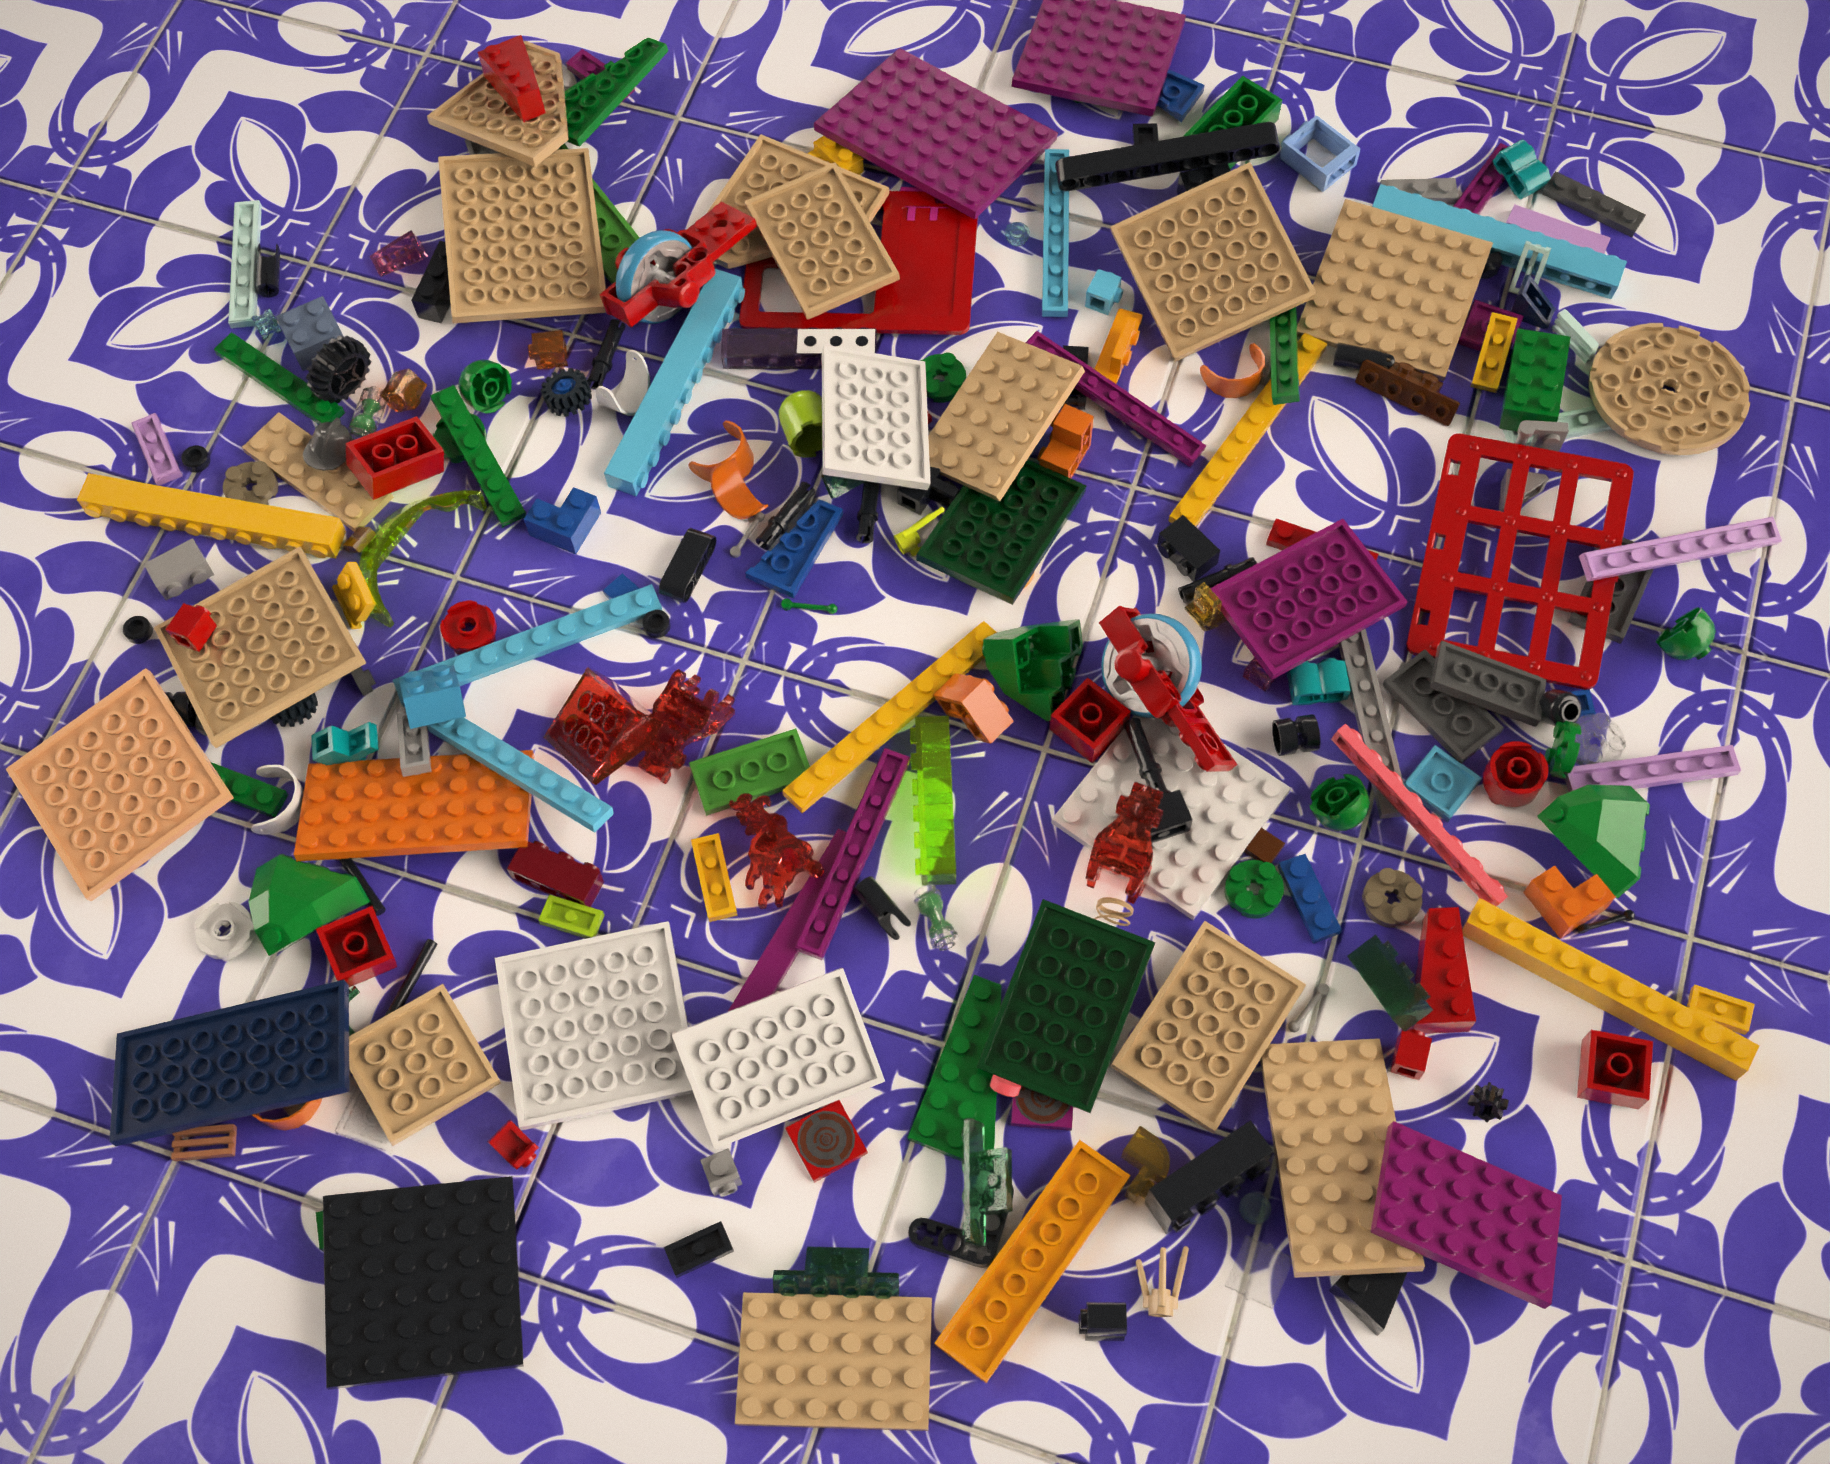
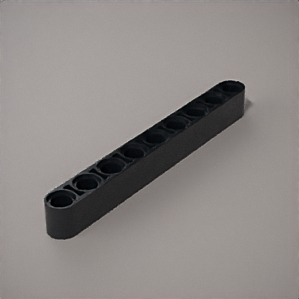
[1055,122,1280,191]

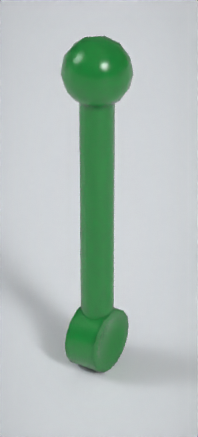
[781,598,838,614]

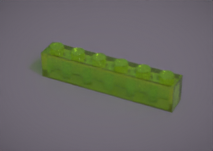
[910,716,956,885]

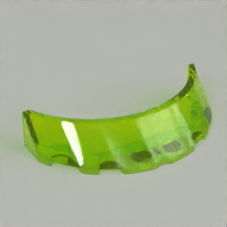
[358,490,487,628]

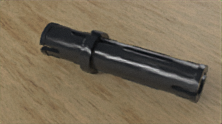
[587,319,626,390]
[856,481,879,543]
[755,482,815,550]
[1178,557,1257,603]
[1123,718,1168,799]

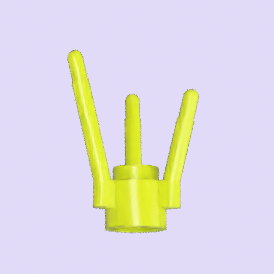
[894,507,944,557]

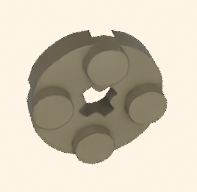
[223,461,279,505]
[1362,868,1423,928]

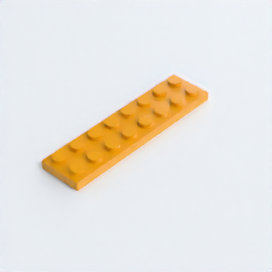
[934,1140,1131,1384]

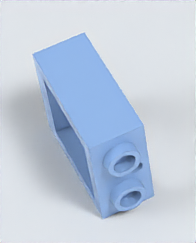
[1280,115,1360,192]

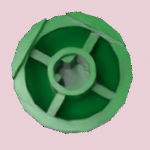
[458,359,512,414]
[1656,607,1716,660]
[1309,774,1370,831]

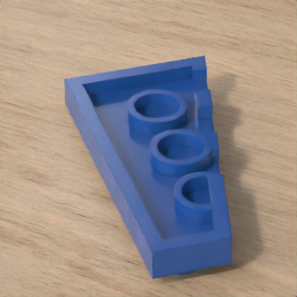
[1157,69,1205,123]
[745,499,843,599]

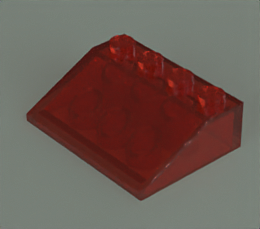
[543,667,663,785]

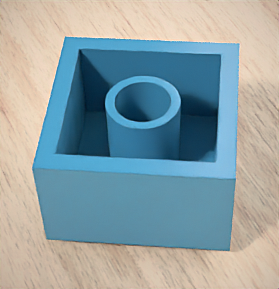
[398,665,466,729]

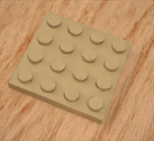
[349,984,501,1146]

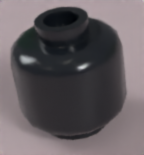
[1539,689,1582,726]

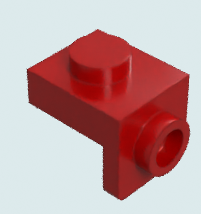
[487,1120,539,1170]

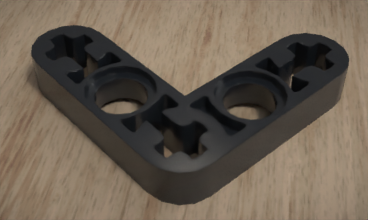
[908,1177,1014,1268]

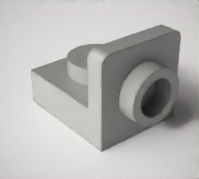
[700,1148,743,1197]

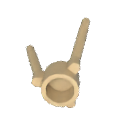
[1136,1246,1189,1317]

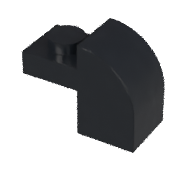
[897,467,959,515]

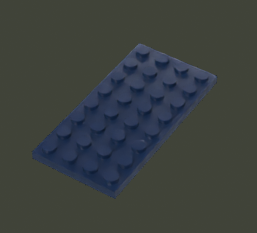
[109,980,350,1147]

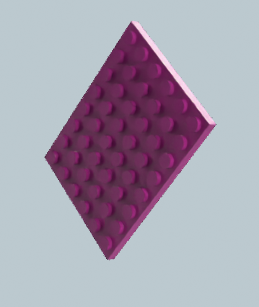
[814,48,1058,219]

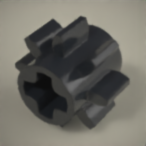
[1468,1082,1509,1123]

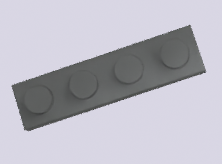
[1542,171,1646,237]

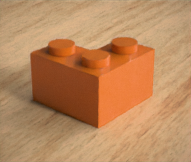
[1037,404,1094,478]
[933,673,1014,744]
[1523,866,1616,939]

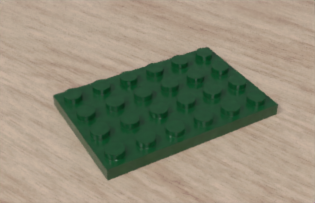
[916,459,1086,605]
[976,899,1156,1114]

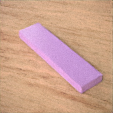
[1506,204,1611,254]

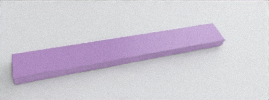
[1579,516,1782,582]

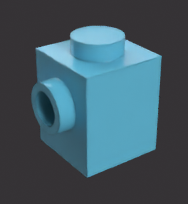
[1085,269,1124,315]

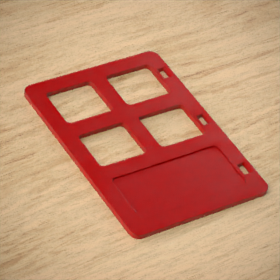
[739,191,978,335]

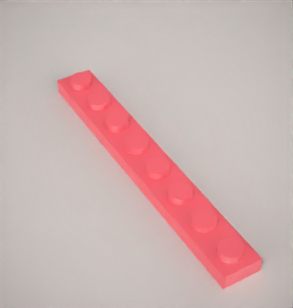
[1331,724,1508,906]

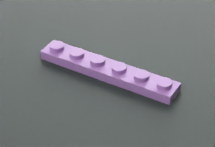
[1564,745,1741,792]

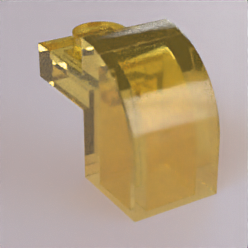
[1184,582,1227,631]
[1121,1126,1170,1204]

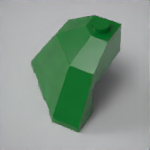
[982,619,1083,721]
[1537,784,1650,899]
[248,854,370,956]

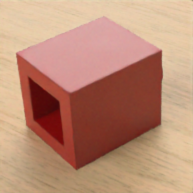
[165,603,217,652]
[1389,1029,1432,1080]

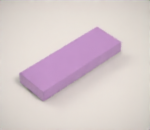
[131,413,183,486]

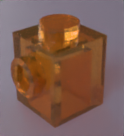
[528,330,568,370]
[380,368,427,413]

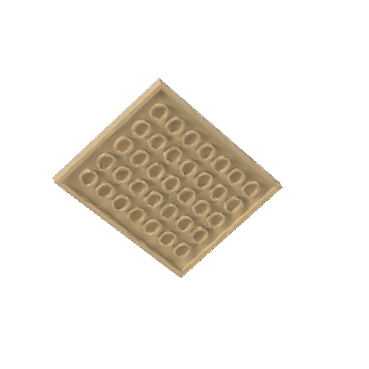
[438,148,606,324]

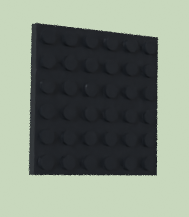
[323,1176,524,1390]

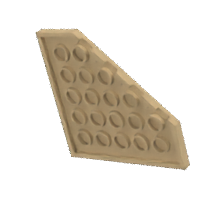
[427,41,569,167]
[707,134,890,269]

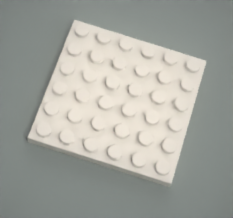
[1051,715,1291,920]
[495,921,693,1131]

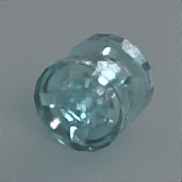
[251,308,282,340]

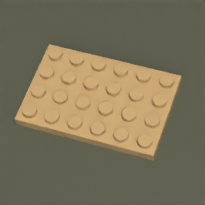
[744,162,900,320]
[928,331,1085,502]
[1110,921,1306,1134]
[735,1292,932,1431]

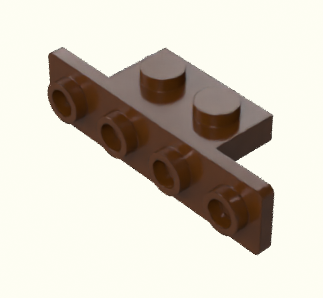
[1355,359,1460,426]

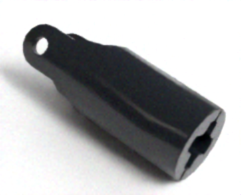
[256,243,280,297]
[1333,342,1395,370]
[852,876,911,940]

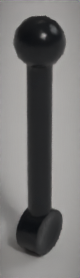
[1577,910,1635,934]

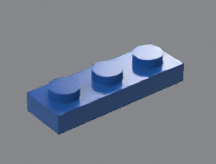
[1277,853,1342,944]

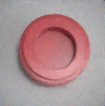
[990,1074,1021,1097]

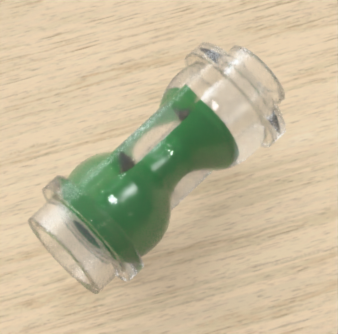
[348,386,388,440]
[913,884,959,951]

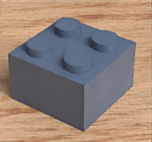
[275,296,344,371]

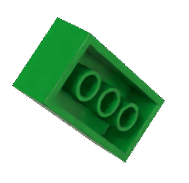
[1184,76,1283,170]
[1499,328,1571,431]

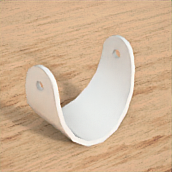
[595,350,650,416]
[251,765,304,835]

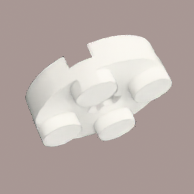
[194,901,256,961]

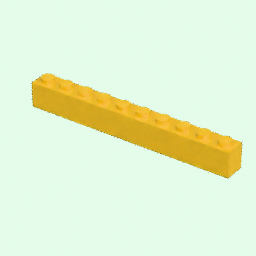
[77,473,346,559]
[1462,898,1760,1081]

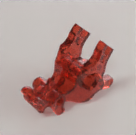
[637,669,735,784]
[1085,782,1164,904]
[729,793,824,909]

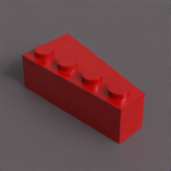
[477,35,546,122]
[1409,907,1476,1034]

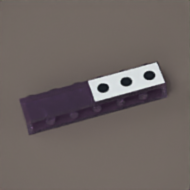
[721,327,877,369]

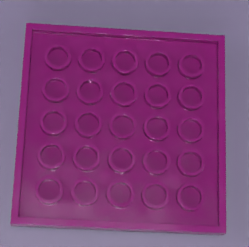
[1011,0,1186,117]

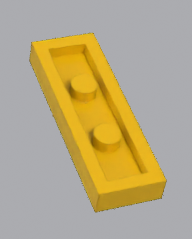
[1470,312,1518,393]
[691,833,738,922]

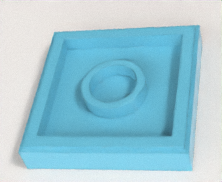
[1404,745,1482,822]

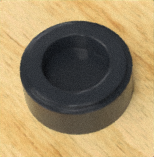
[181,445,210,472]
[642,610,671,638]
[123,616,153,644]

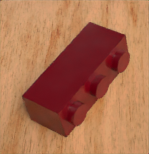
[507,841,604,907]

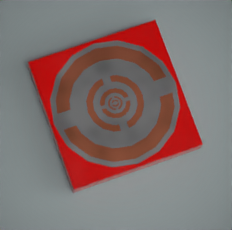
[785,1100,868,1183]

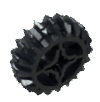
[306,335,372,404]

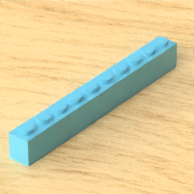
[1372,184,1627,299]
[604,269,745,496]

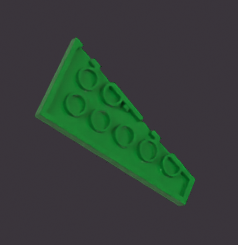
[564,37,668,147]
[908,975,1002,1173]

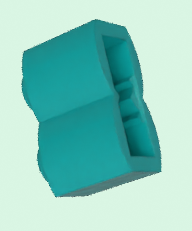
[1493,139,1551,200]
[1287,658,1351,705]

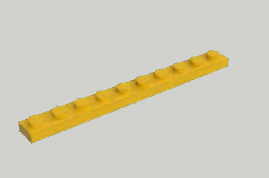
[1168,333,1327,527]
[782,621,997,813]

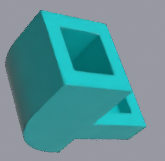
[311,722,379,765]

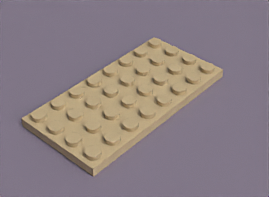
[1260,1039,1425,1278]

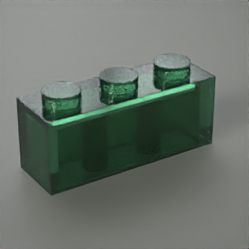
[1347,934,1433,1032]

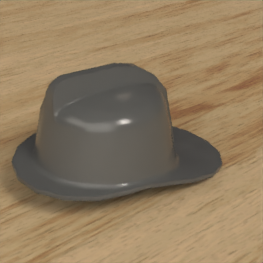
[303,418,353,471]

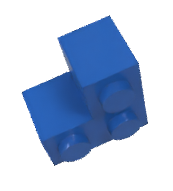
[524,487,602,554]

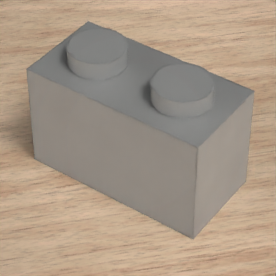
[144,538,215,600]

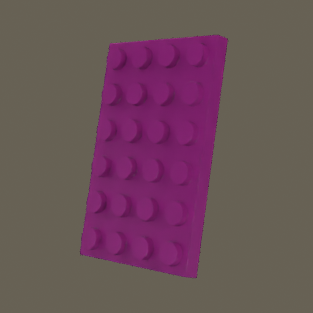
[1208,519,1408,680]
[1370,1121,1562,1309]

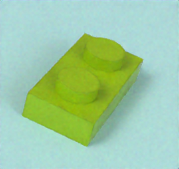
[538,894,605,939]

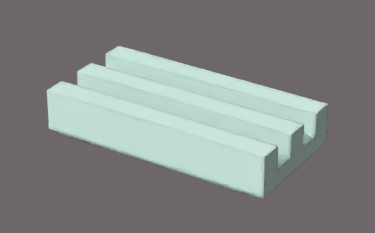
[1508,241,1551,294]
[1552,309,1599,364]

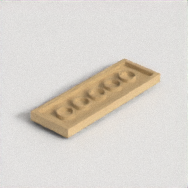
[242,412,394,532]

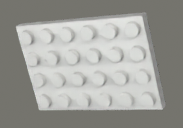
[822,345,930,490]
[672,968,885,1149]

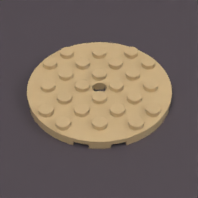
[1588,323,1750,455]

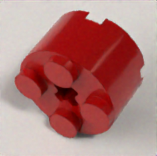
[1482,741,1549,807]

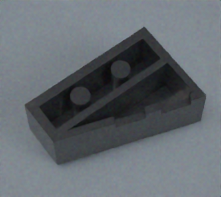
[1329,1272,1407,1336]

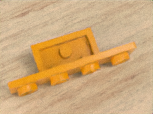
[1095,308,1143,384]

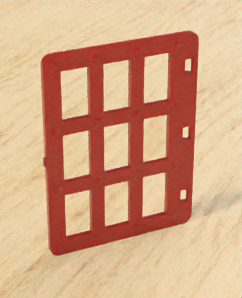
[1406,433,1634,690]

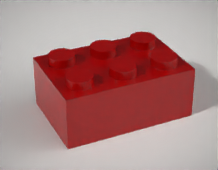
[346,416,444,500]

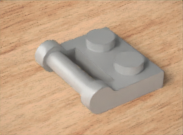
[1515,420,1569,451]

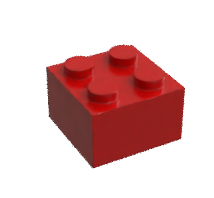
[1050,677,1131,763]
[316,906,397,987]
[1577,1029,1653,1110]

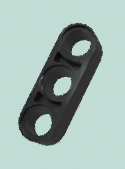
[659,528,717,603]

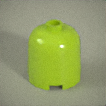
[778,390,822,458]

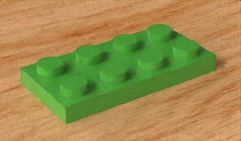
[689,728,810,816]

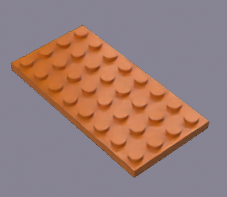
[294,750,535,862]

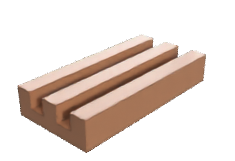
[171,1124,237,1161]

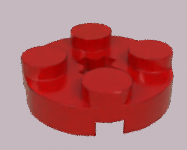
[440,600,497,655]

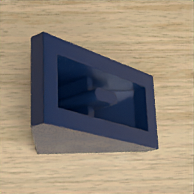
[1511,275,1556,329]

